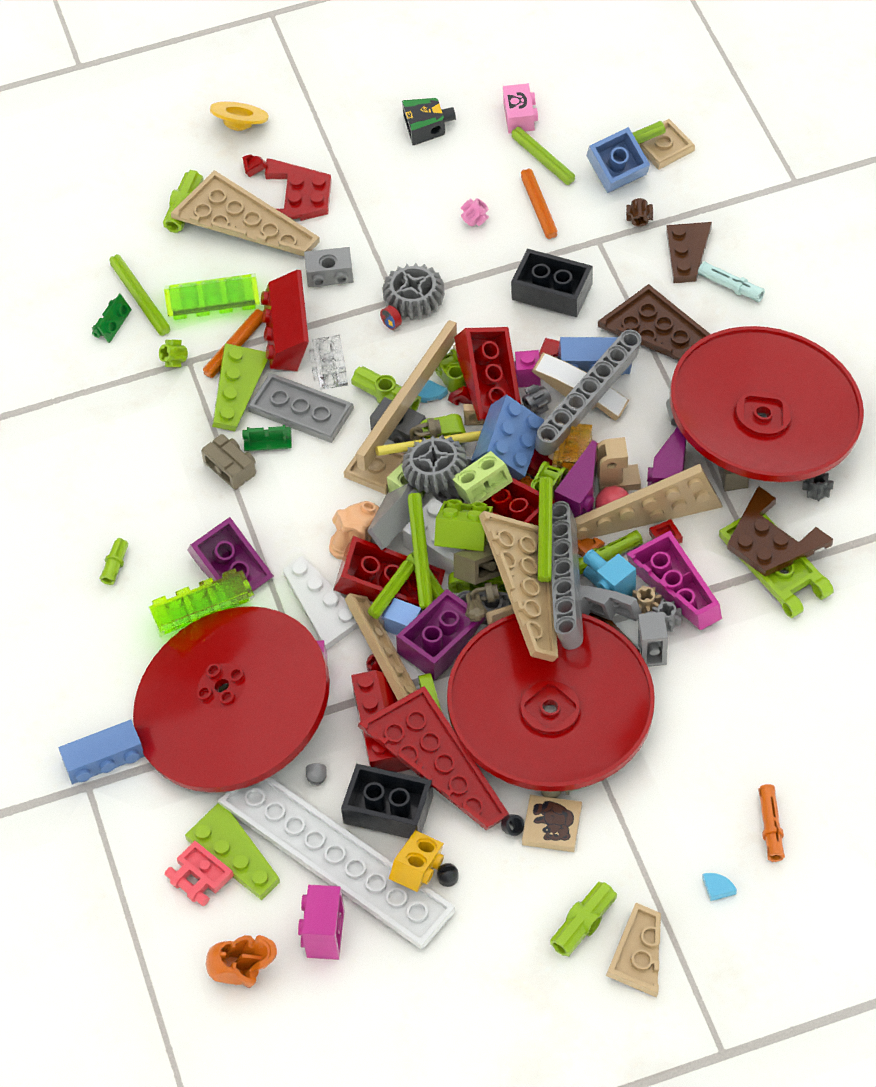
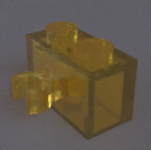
[553,424,592,472]

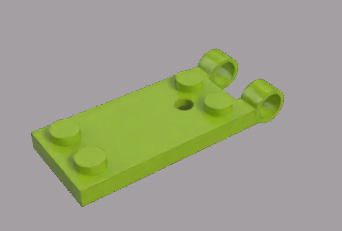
[719,514,834,618]

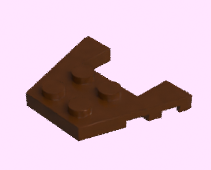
[727,486,833,577]

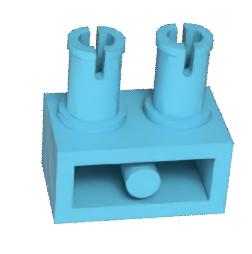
[583,549,636,597]

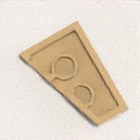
[606,903,661,997]

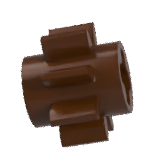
[626,198,653,227]

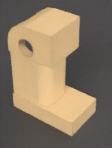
[597,437,641,492]

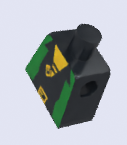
[402,98,456,145]

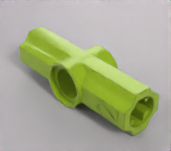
[163,170,204,233]
[351,366,421,411]
[550,881,617,957]

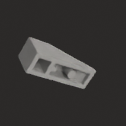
[367,483,423,550]

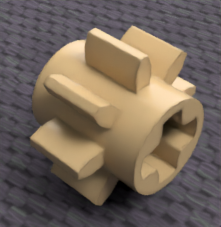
[632,585,661,614]

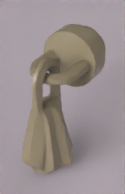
[409,418,442,441]
[465,582,499,622]

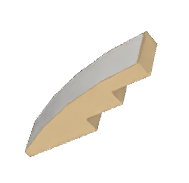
[532,353,629,421]

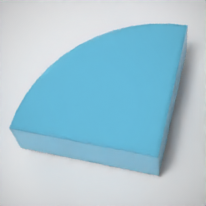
[418,380,448,403]
[702,873,737,901]

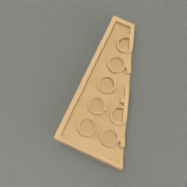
[171,170,320,257]
[575,464,723,540]
[479,511,558,662]

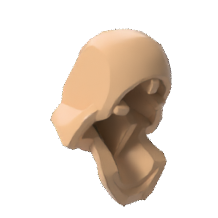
[329,501,379,559]

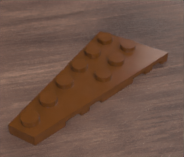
[598,284,710,361]

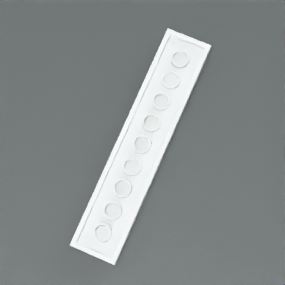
[218,777,456,950]

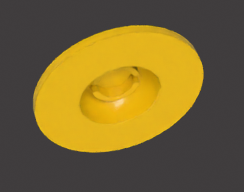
[210,102,269,131]

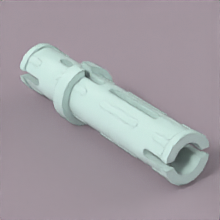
[698,261,765,302]

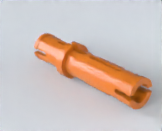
[758,784,785,862]

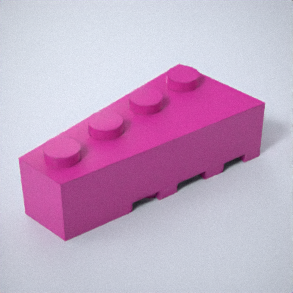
[626,531,722,630]

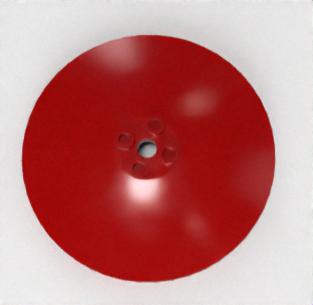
[669,326,864,482]
[133,606,330,792]
[447,613,655,792]

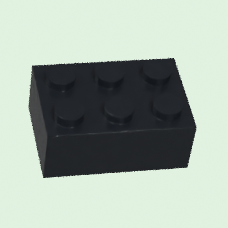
[511,248,593,317]
[341,763,433,839]

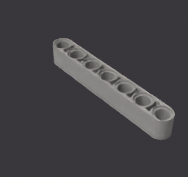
[535,330,641,455]
[551,501,583,650]

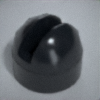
[501,814,524,836]
[437,863,459,887]

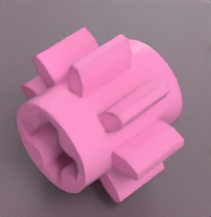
[461,198,489,226]

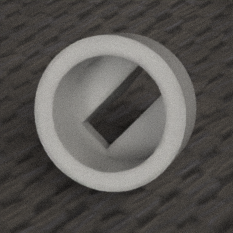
[306,763,327,785]

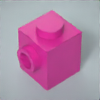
[514,350,541,388]

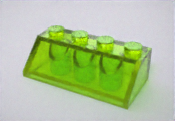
[164,273,260,320]
[149,569,254,637]

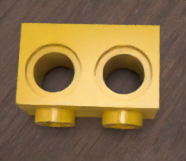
[389,830,444,892]

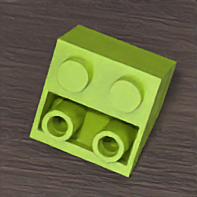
[434,499,493,552]

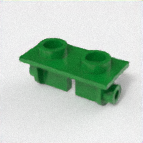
[92,293,132,343]
[242,425,292,451]

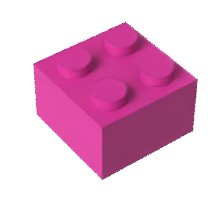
[298,885,345,960]

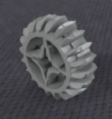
[382,263,445,320]
[402,435,468,495]

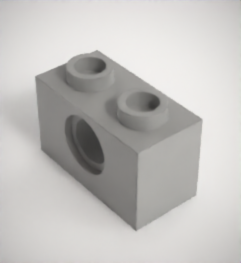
[304,247,354,287]
[638,611,668,667]

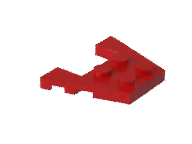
[265,158,332,221]

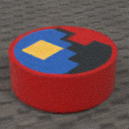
[380,305,402,330]

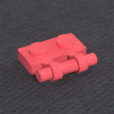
[164,841,234,906]

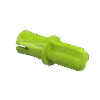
[99,538,128,585]

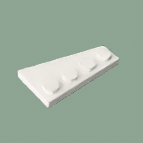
[283,556,359,650]

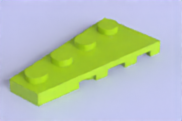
[212,343,268,432]
[185,803,280,900]

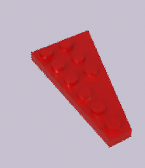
[358,686,509,830]

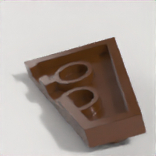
[666,222,712,283]

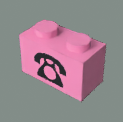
[503,83,538,133]

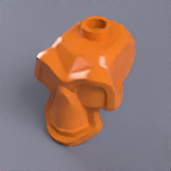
[205,935,277,988]

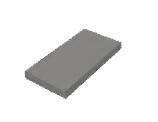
[248,373,354,443]

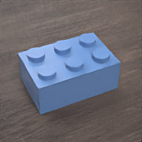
[471,394,544,481]

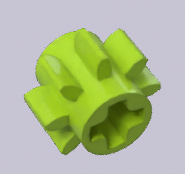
[159,339,188,367]

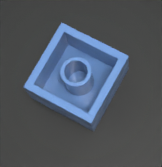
[586,127,650,193]

